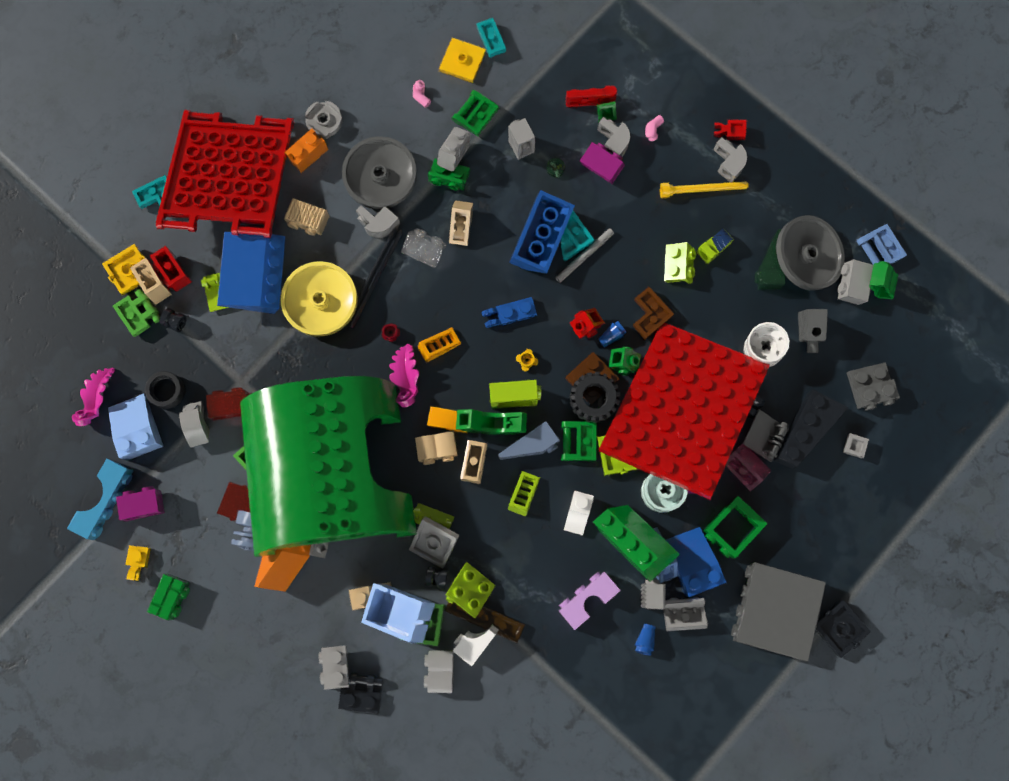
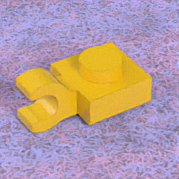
[125,545,151,581]

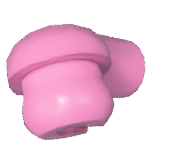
[413,80,431,108]
[645,115,664,141]

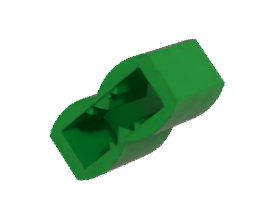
[869,261,898,299]

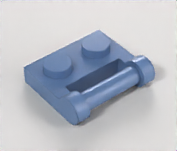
[856,224,907,265]

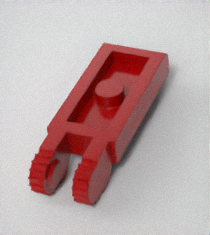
[565,85,617,107]

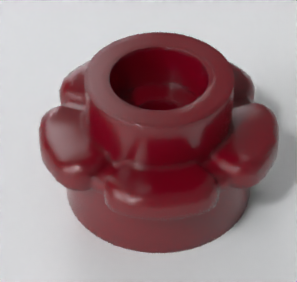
[381,323,400,342]

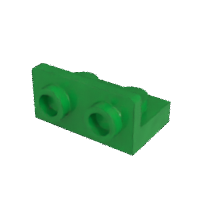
[428,158,470,191]

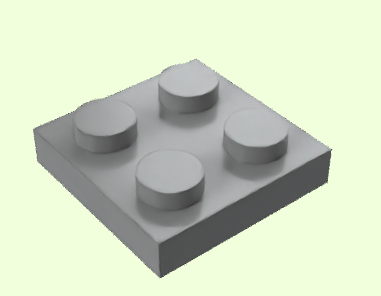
[409,517,459,569]

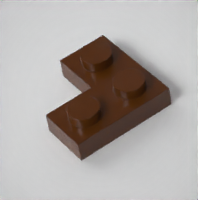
[633,287,674,340]

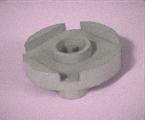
[305,101,343,139]

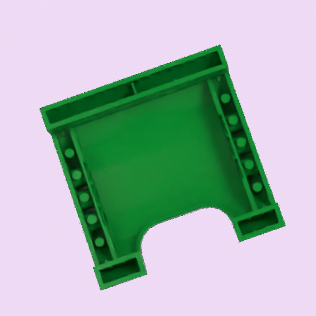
[240,376,417,557]

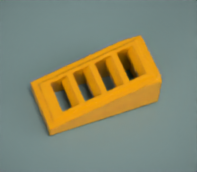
[418,328,461,363]

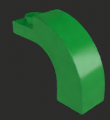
[456,409,527,435]

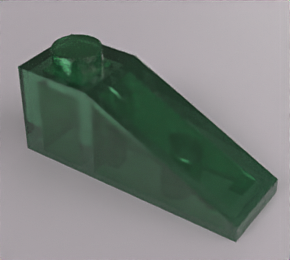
[755,229,785,289]

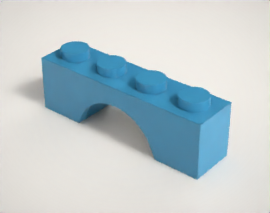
[67,459,133,540]

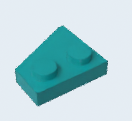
[560,211,594,262]

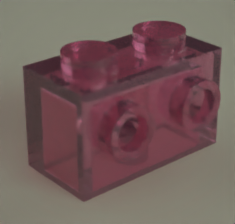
[726,444,771,491]

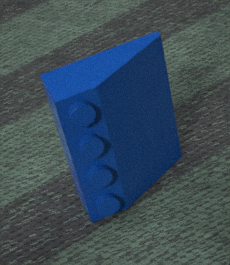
[217,232,285,314]

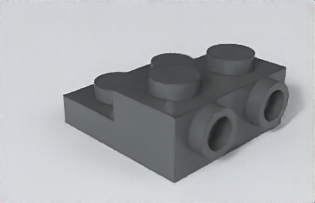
[847,362,900,411]

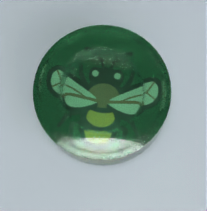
[546,158,565,178]

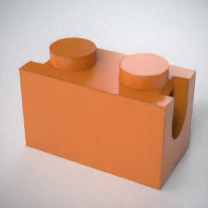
[285,128,328,173]

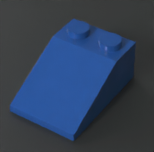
[666,527,726,597]

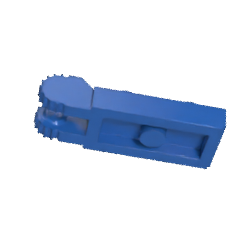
[482,297,537,328]

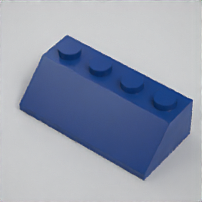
[509,190,575,273]

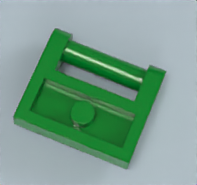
[451,90,499,137]
[561,421,596,461]

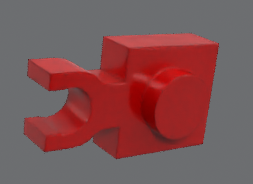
[714,120,747,140]

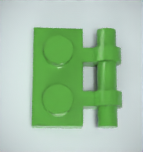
[113,289,160,337]

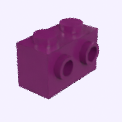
[580,142,625,184]
[116,486,165,521]

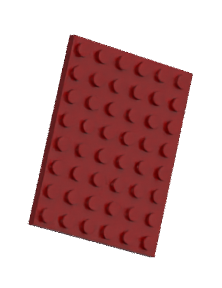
[599,323,770,500]

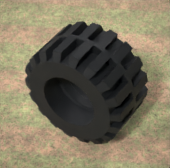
[570,372,620,423]

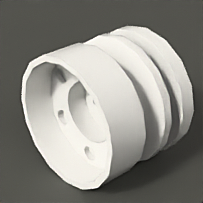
[744,322,789,367]

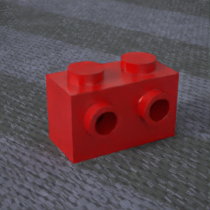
[150,246,192,292]

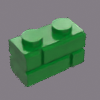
[147,574,190,621]

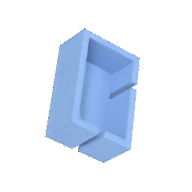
[361,583,435,643]

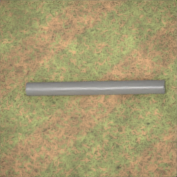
[555,228,614,283]

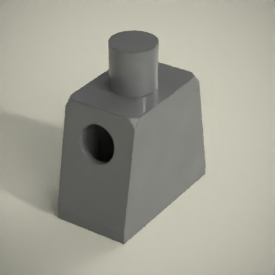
[798,309,827,353]

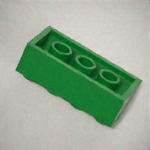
[593,505,680,582]

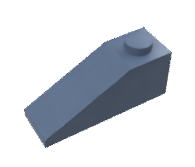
[498,422,559,460]

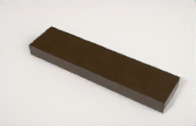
[445,602,525,643]

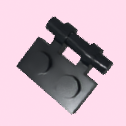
[338,673,383,714]

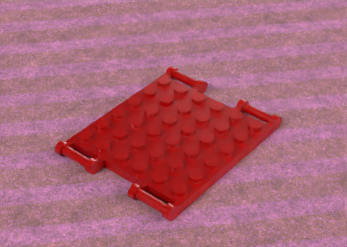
[156,110,294,238]

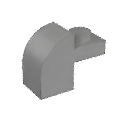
[598,117,630,157]
[714,137,747,183]
[356,206,400,238]
[179,401,209,448]

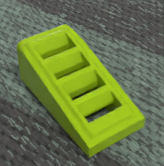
[508,471,540,516]

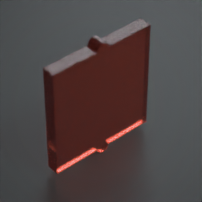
[217,481,250,521]

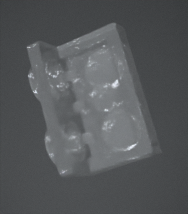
[401,229,447,268]

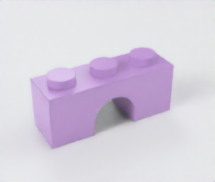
[559,572,620,630]

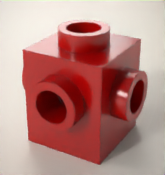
[570,308,605,339]

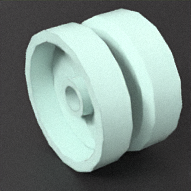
[641,474,688,513]

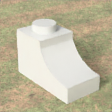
[564,491,594,536]
[453,625,498,666]

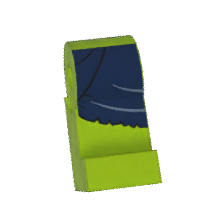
[697,229,734,264]

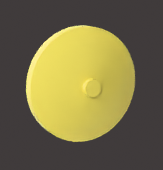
[281,261,357,337]

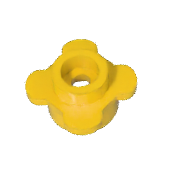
[516,349,538,371]

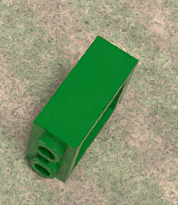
[703,496,767,559]

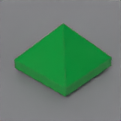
[597,102,617,122]

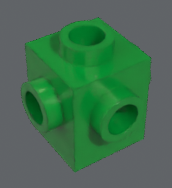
[609,347,641,376]

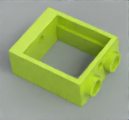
[489,380,541,409]

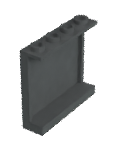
[731,563,826,662]

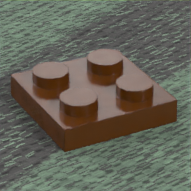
[565,352,619,405]

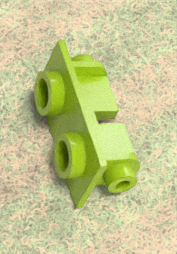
[414,503,454,530]

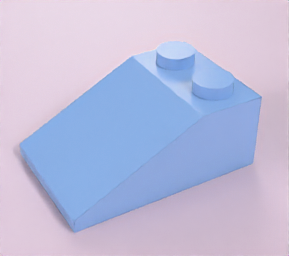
[108,394,163,461]

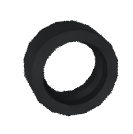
[145,371,185,409]

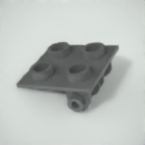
[742,409,789,462]

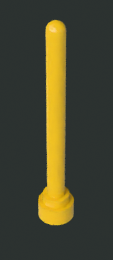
[660,182,749,198]

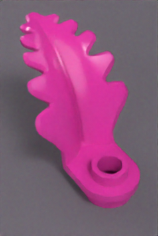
[389,344,419,407]
[72,368,115,426]

